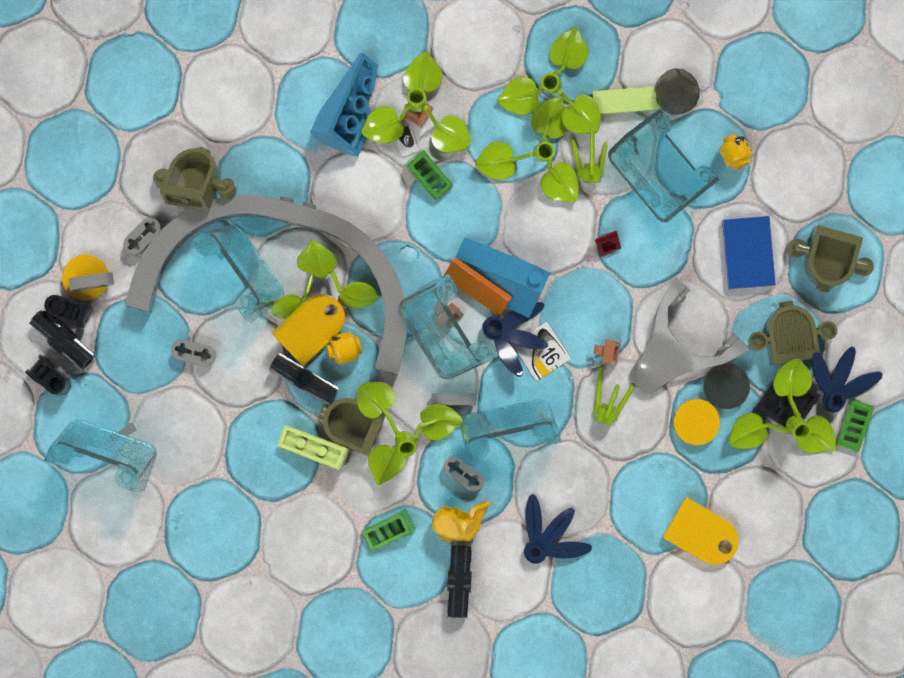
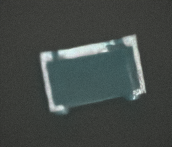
[608,108,720,223]
[190,225,284,323]
[398,274,499,379]
[460,399,562,463]
[44,419,157,492]

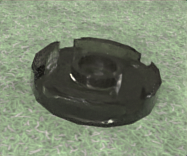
[654,68,700,115]
[703,363,750,409]

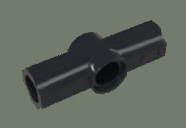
[29,309,96,370]
[269,353,340,406]
[447,545,472,618]

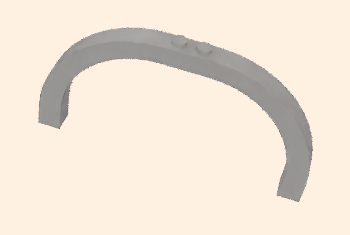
[125,195,408,375]

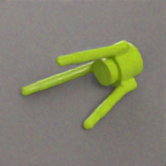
[570,127,608,183]
[593,367,636,426]

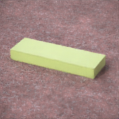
[592,86,663,115]
[277,425,349,471]

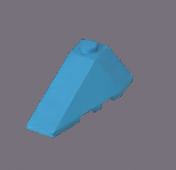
[310,53,378,157]
[456,238,550,318]

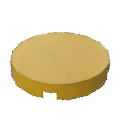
[62,254,109,301]
[673,399,720,445]

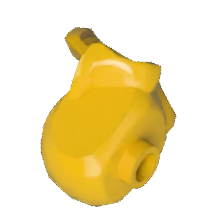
[431,500,491,542]

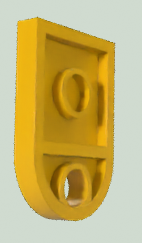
[271,294,345,366]
[662,497,739,565]

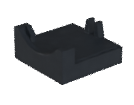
[753,378,821,434]

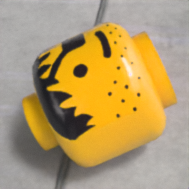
[719,134,753,170]
[326,332,362,365]

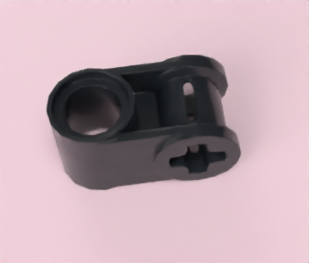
[44,295,93,328]
[25,354,71,395]

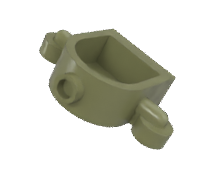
[153,147,237,211]
[786,225,874,292]
[748,301,838,366]
[319,398,385,466]

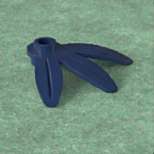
[482,302,548,377]
[812,347,883,413]
[524,494,592,564]

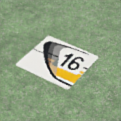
[513,322,571,381]

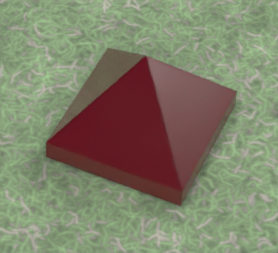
[595,231,621,257]

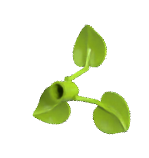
[497,27,601,134]
[361,51,471,153]
[475,97,579,202]
[271,239,380,319]
[728,359,836,453]
[356,382,463,485]

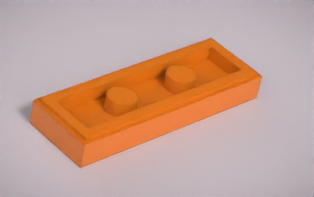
[443,257,512,317]

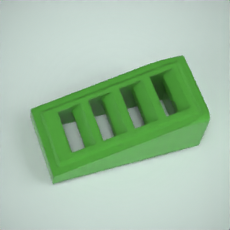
[404,150,453,201]
[836,400,874,452]
[361,509,416,552]

